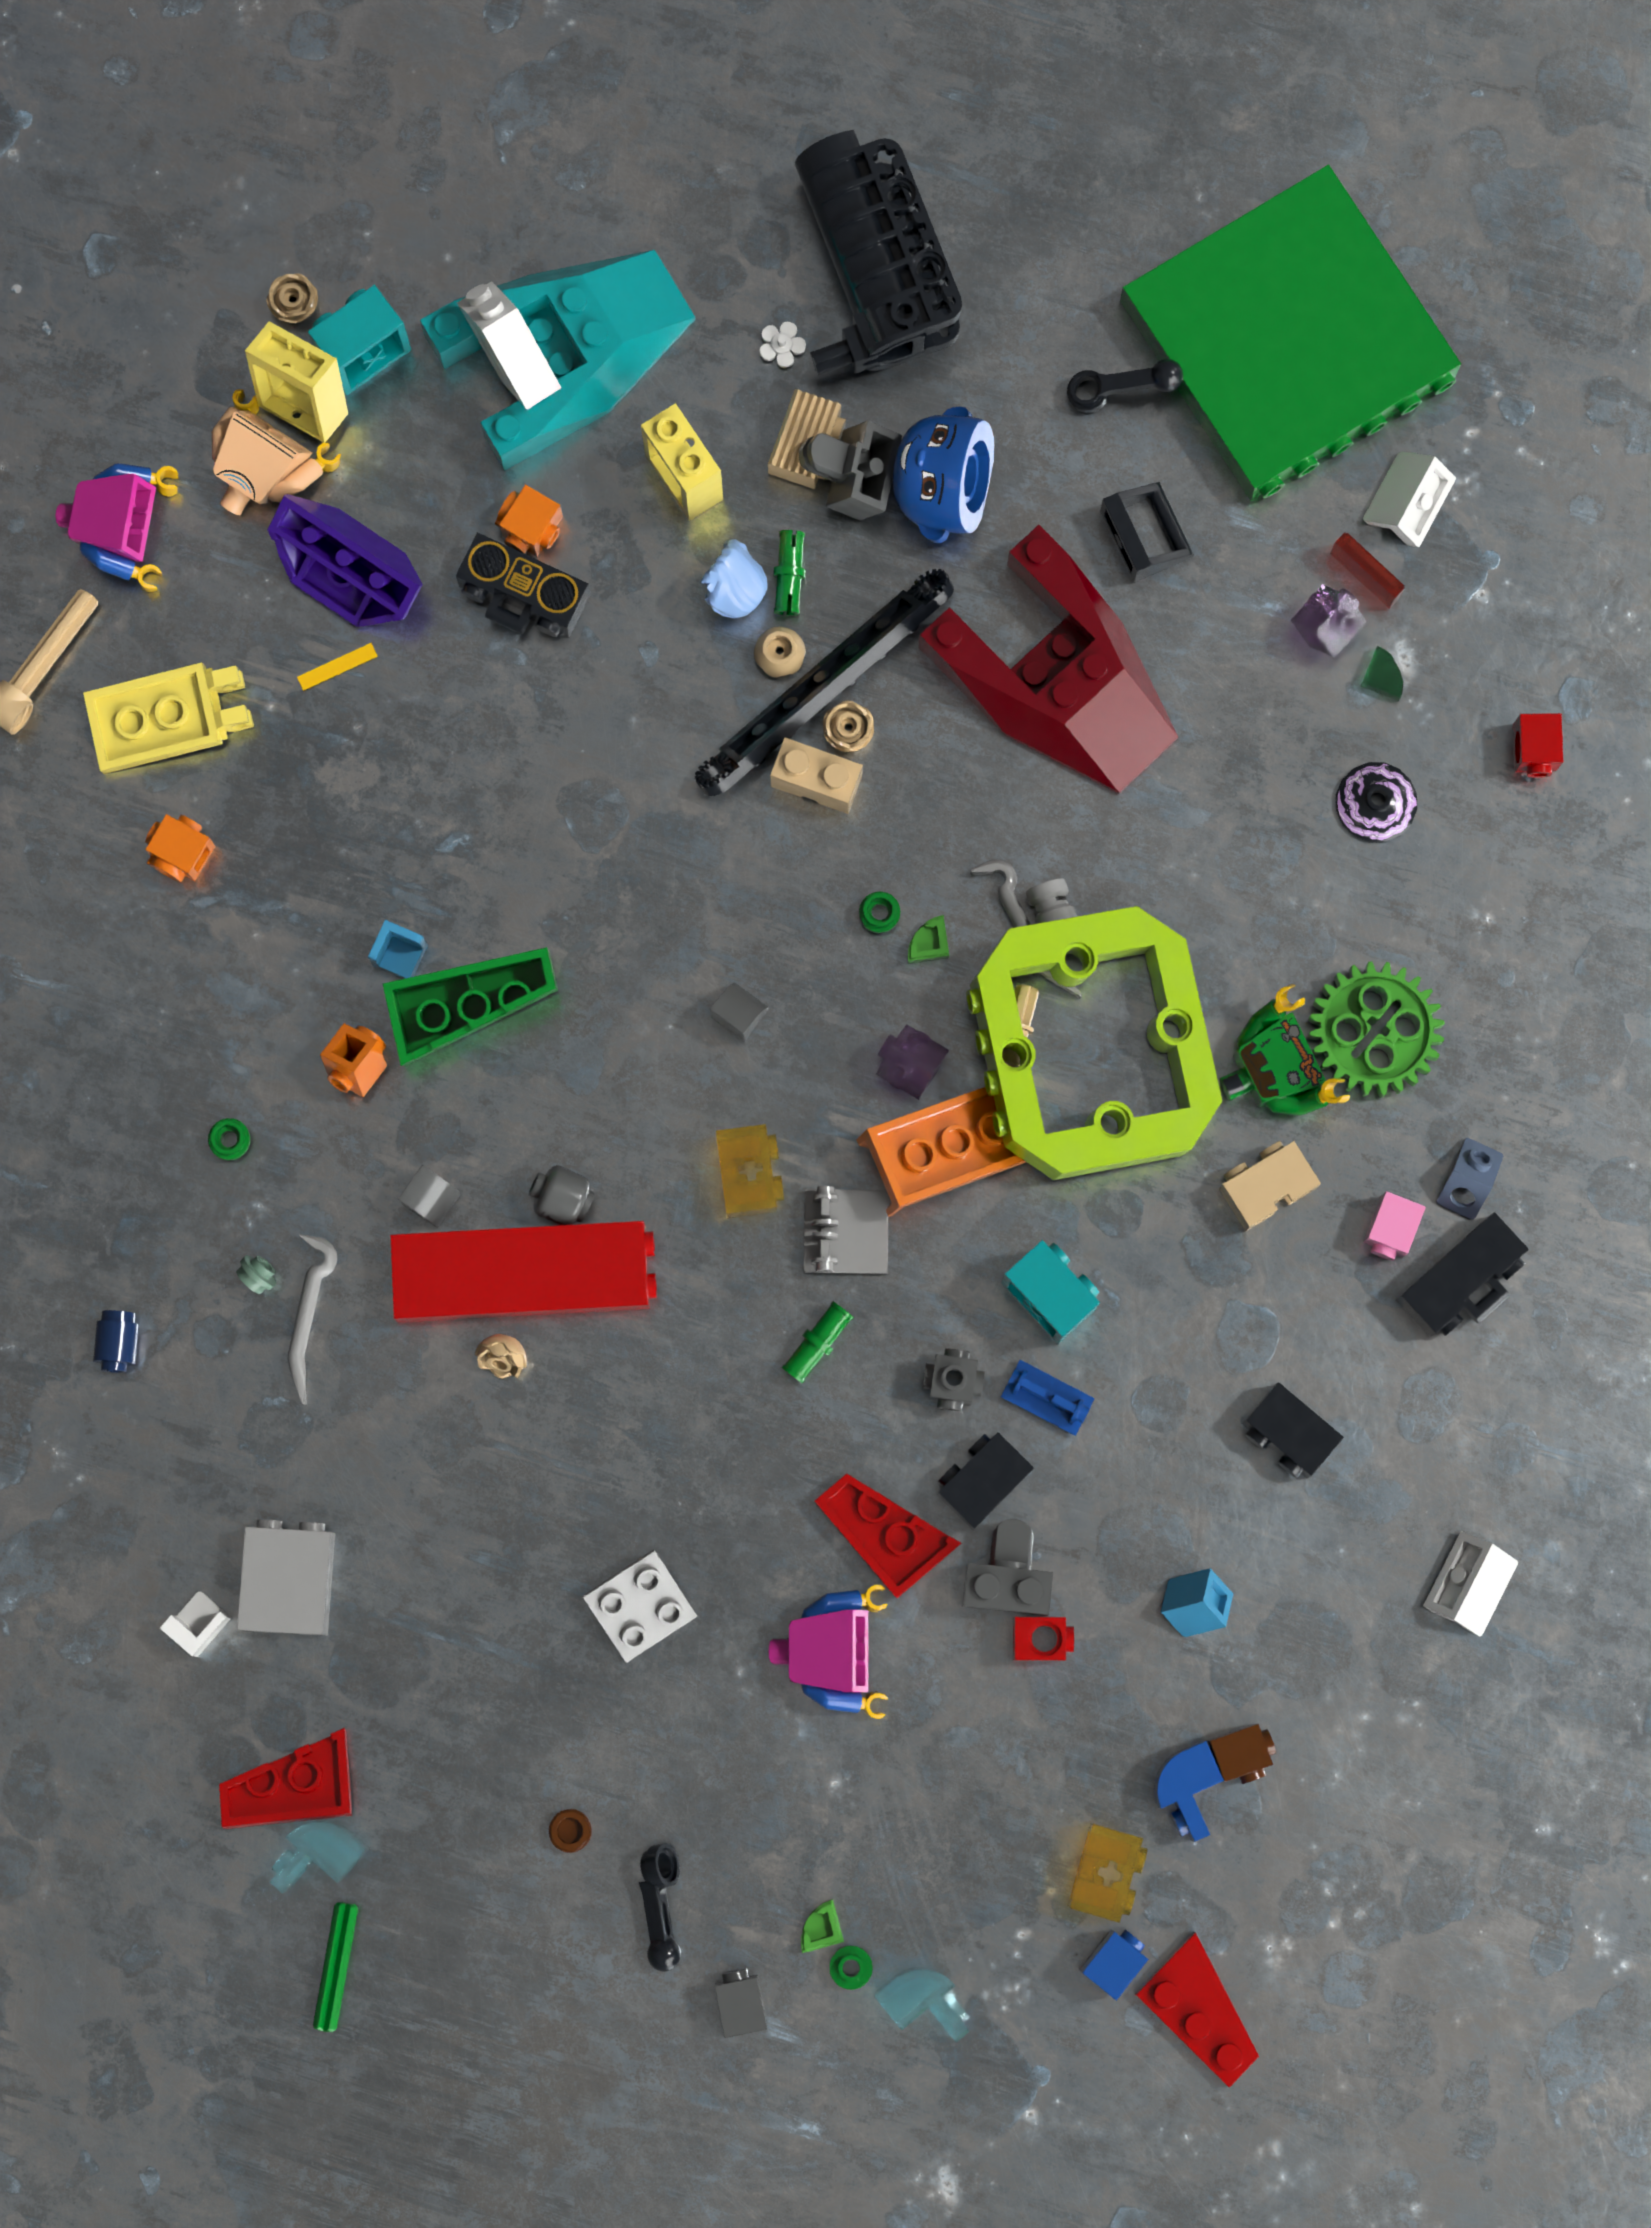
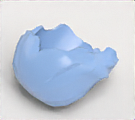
[701,539,767,618]

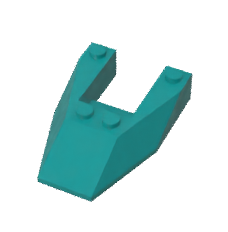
[420,250,695,471]

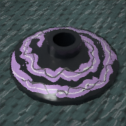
[1336,762,1417,843]

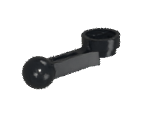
[1067,359,1183,413]
[639,1843,682,1972]

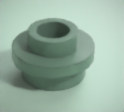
[236,1255,276,1294]

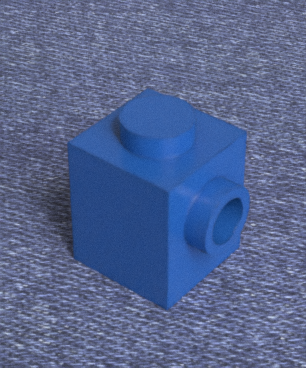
[1080,1929,1149,2001]

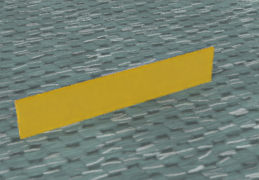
[297,643,378,691]

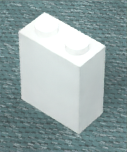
[457,281,561,410]

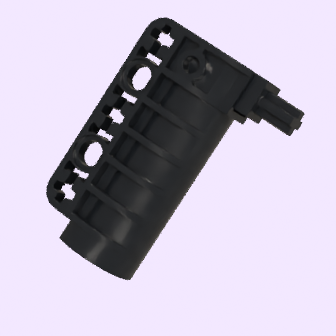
[795,130,962,376]

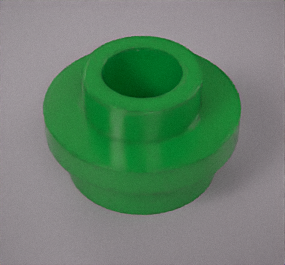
[859,891,901,933]
[208,1118,251,1160]
[830,1945,873,1990]

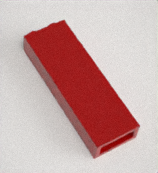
[390,1221,657,1323]

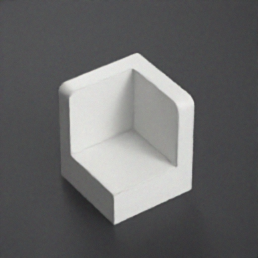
[160,1592,232,1657]

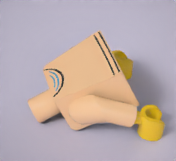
[211,389,341,515]

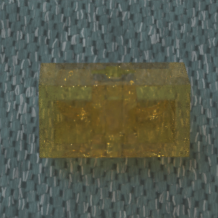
[716,1124,784,1219]
[1067,1823,1148,1923]

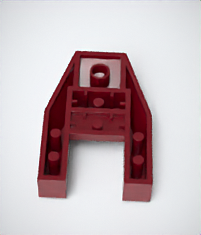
[918,525,1178,794]

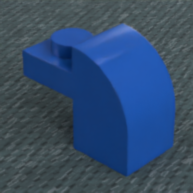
[1154,1741,1224,1842]

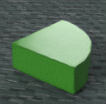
[908,915,949,964]
[801,1899,844,1953]

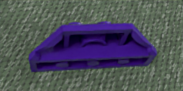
[267,494,423,627]

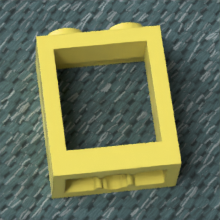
[245,321,348,443]
[641,403,723,521]

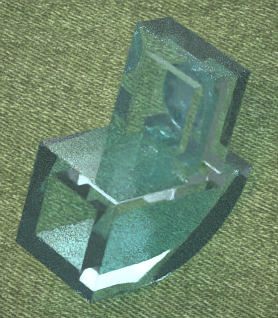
[270,1821,370,1894]
[874,1967,970,2043]

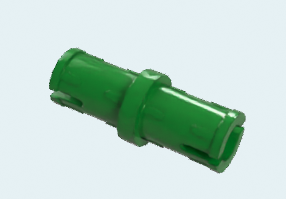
[773,530,806,616]
[781,1301,854,1384]

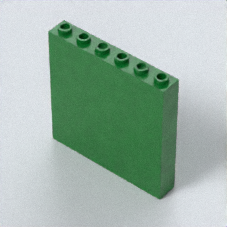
[1120,164,1461,501]

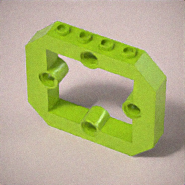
[966,906,1222,1180]

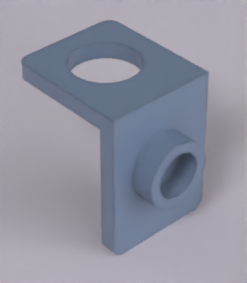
[1437,1138,1504,1219]

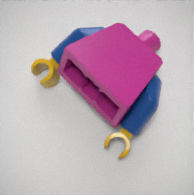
[55,463,178,592]
[768,1585,888,1719]

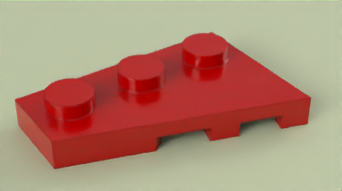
[814,1473,962,1599]
[219,1728,352,1829]
[1135,1932,1259,2088]

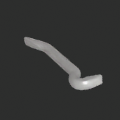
[970,860,1082,999]
[288,1234,337,1405]

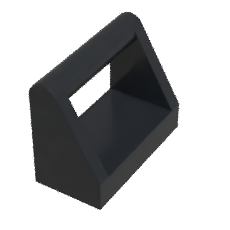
[1100,482,1194,583]

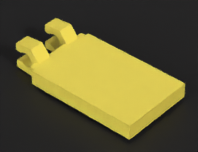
[83,662,254,774]

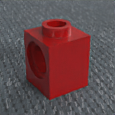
[1513,713,1564,778]
[1013,1617,1074,1661]

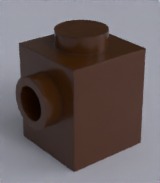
[1207,1724,1276,1784]

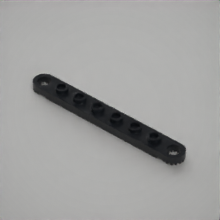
[695,569,954,796]

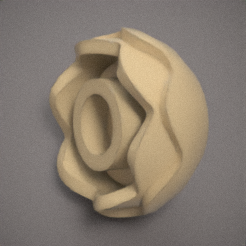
[266,273,318,324]
[754,627,806,678]
[823,701,874,752]
[475,1334,527,1379]

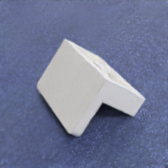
[1363,451,1456,548]
[1423,1531,1518,1636]

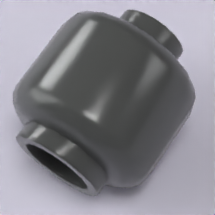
[529,1165,594,1225]

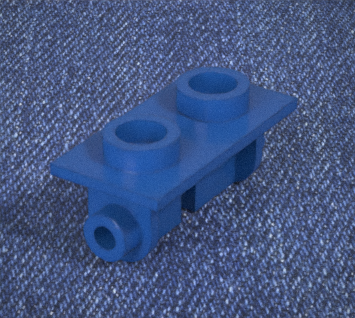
[1001,1360,1095,1436]

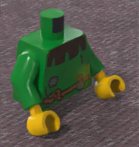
[1219,984,1350,1116]

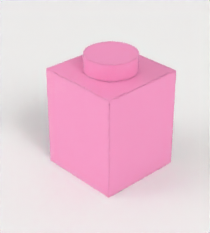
[1363,1191,1426,1261]

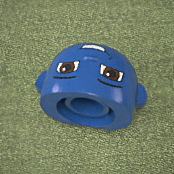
[893,406,994,543]

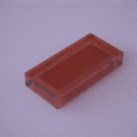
[1330,532,1405,609]

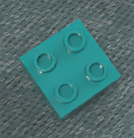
[308,284,412,396]
[1001,1240,1100,1344]

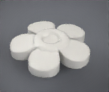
[760,322,806,368]

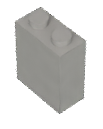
[237,1520,335,1636]

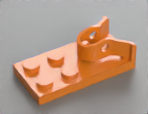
[856,1087,1026,1217]

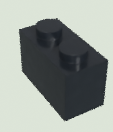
[1242,1382,1344,1478]
[937,1432,1034,1530]

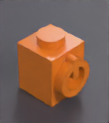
[495,484,563,557]
[145,814,215,883]
[320,1023,387,1097]

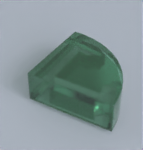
[1361,646,1403,701]

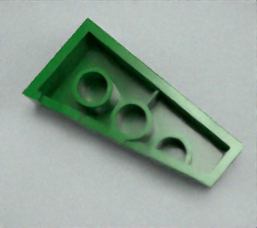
[383,947,558,1067]

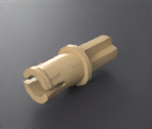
[1002,984,1039,1067]

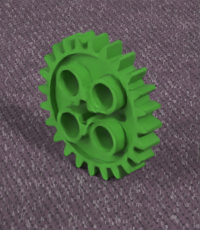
[1307,961,1445,1098]

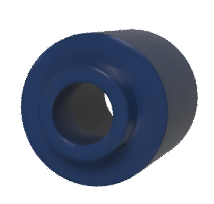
[93,1310,139,1373]

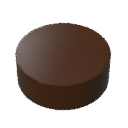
[549,1809,592,1853]

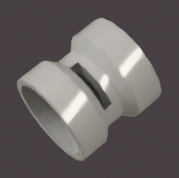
[1026,878,1077,924]

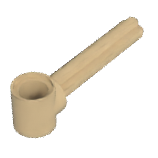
[0,589,98,735]

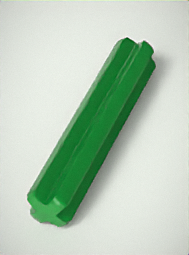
[313,1902,358,2032]

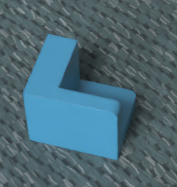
[368,920,428,979]
[1161,1568,1233,1637]

